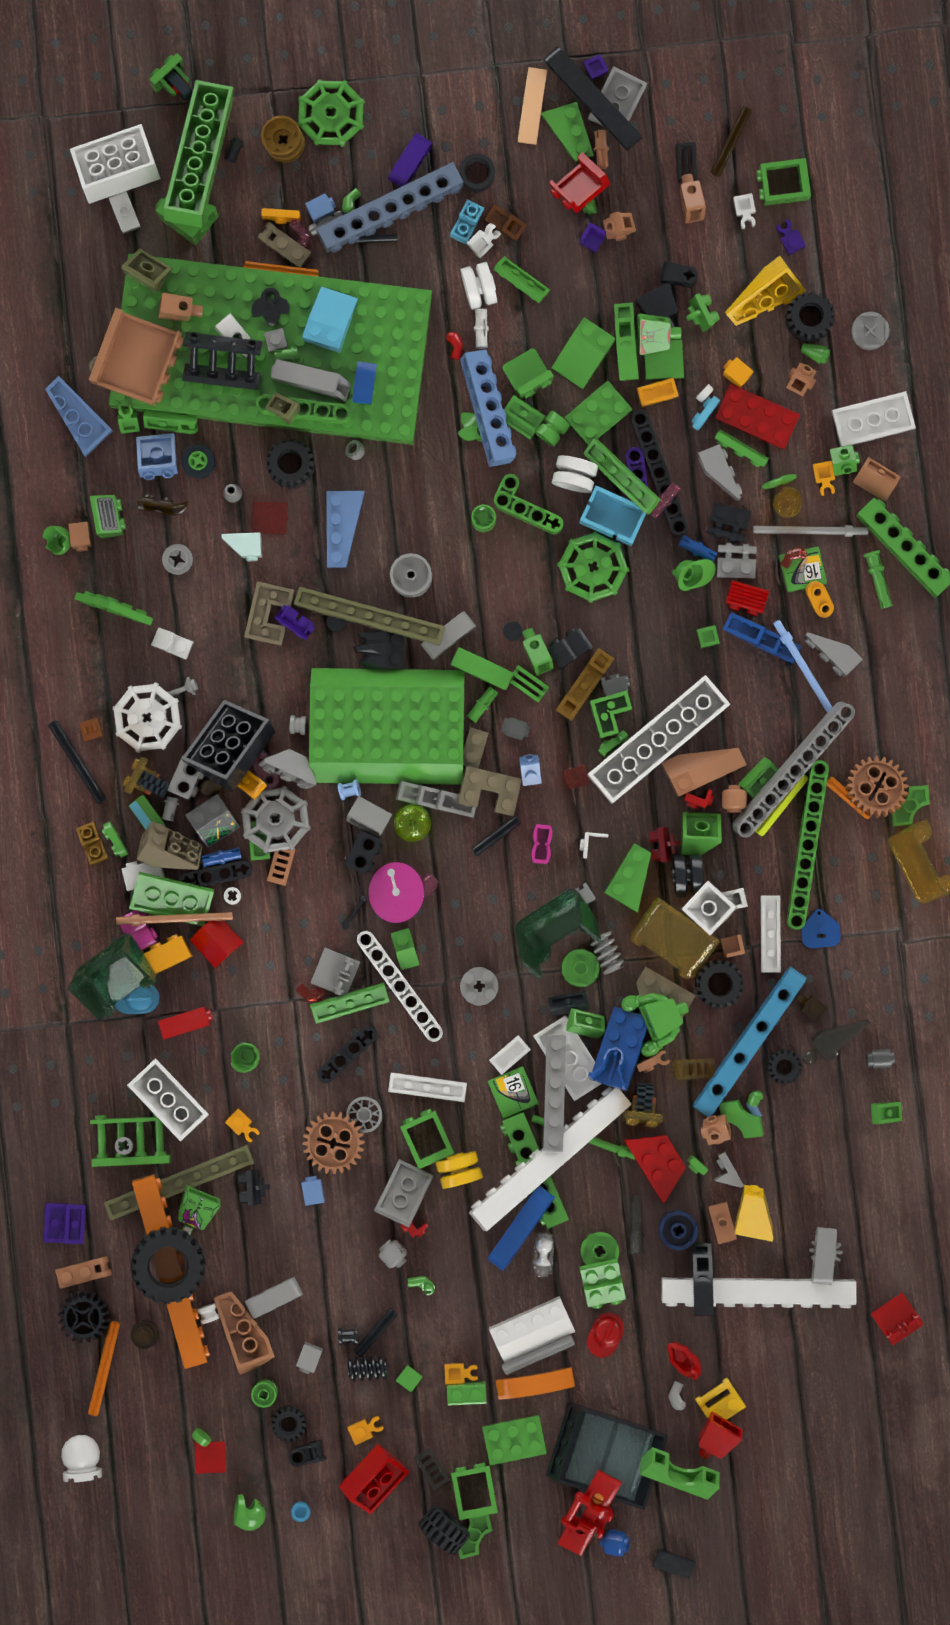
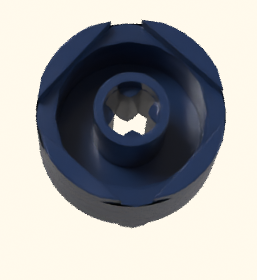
[658,1209,698,1250]

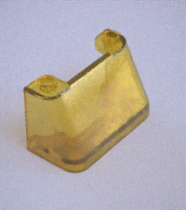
[889,819,950,903]
[629,897,720,980]

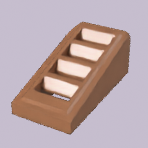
[267,849,296,886]

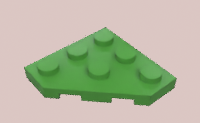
[74,591,153,626]

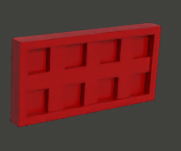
[714,384,800,450]

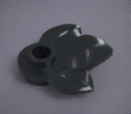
[252,288,290,327]

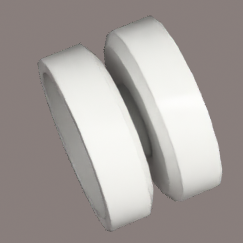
[460,262,497,310]
[552,455,598,493]

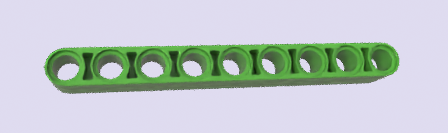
[787,760,829,930]

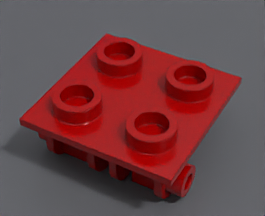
[871,1292,924,1346]

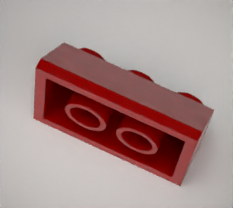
[338,1444,410,1514]

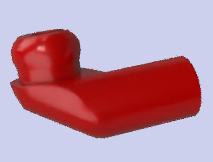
[446,332,464,360]

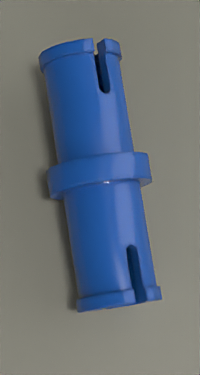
[678,535,717,561]
[202,847,242,867]

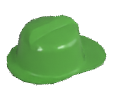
[672,559,716,591]

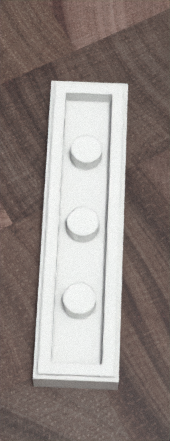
[760,896,781,972]
[388,1072,467,1102]

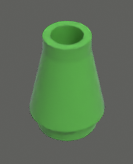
[801,342,830,364]

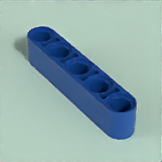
[487,1185,555,1271]

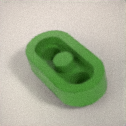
[102,821,129,858]

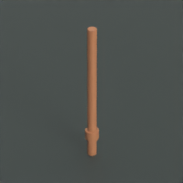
[116,912,233,926]

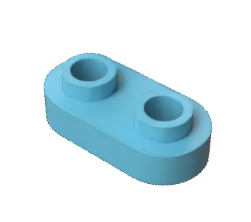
[691,396,720,431]

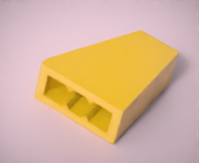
[735,1185,773,1242]

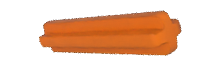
[826,777,874,819]

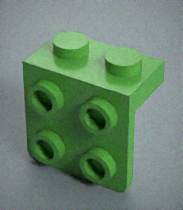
[502,348,554,399]

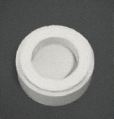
[696,384,714,402]

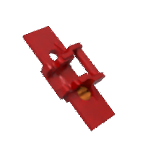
[557,1470,622,1556]

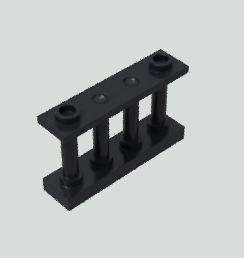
[182,332,263,390]

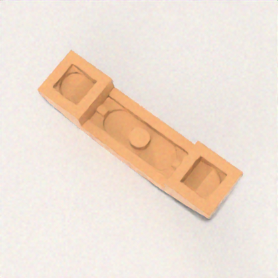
[518,67,547,145]

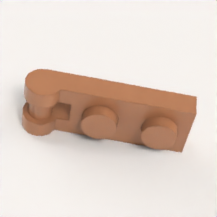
[55,1256,112,1289]

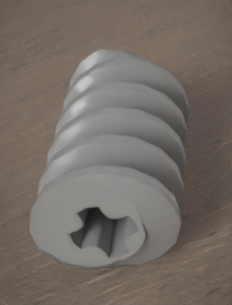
[590,931,624,975]

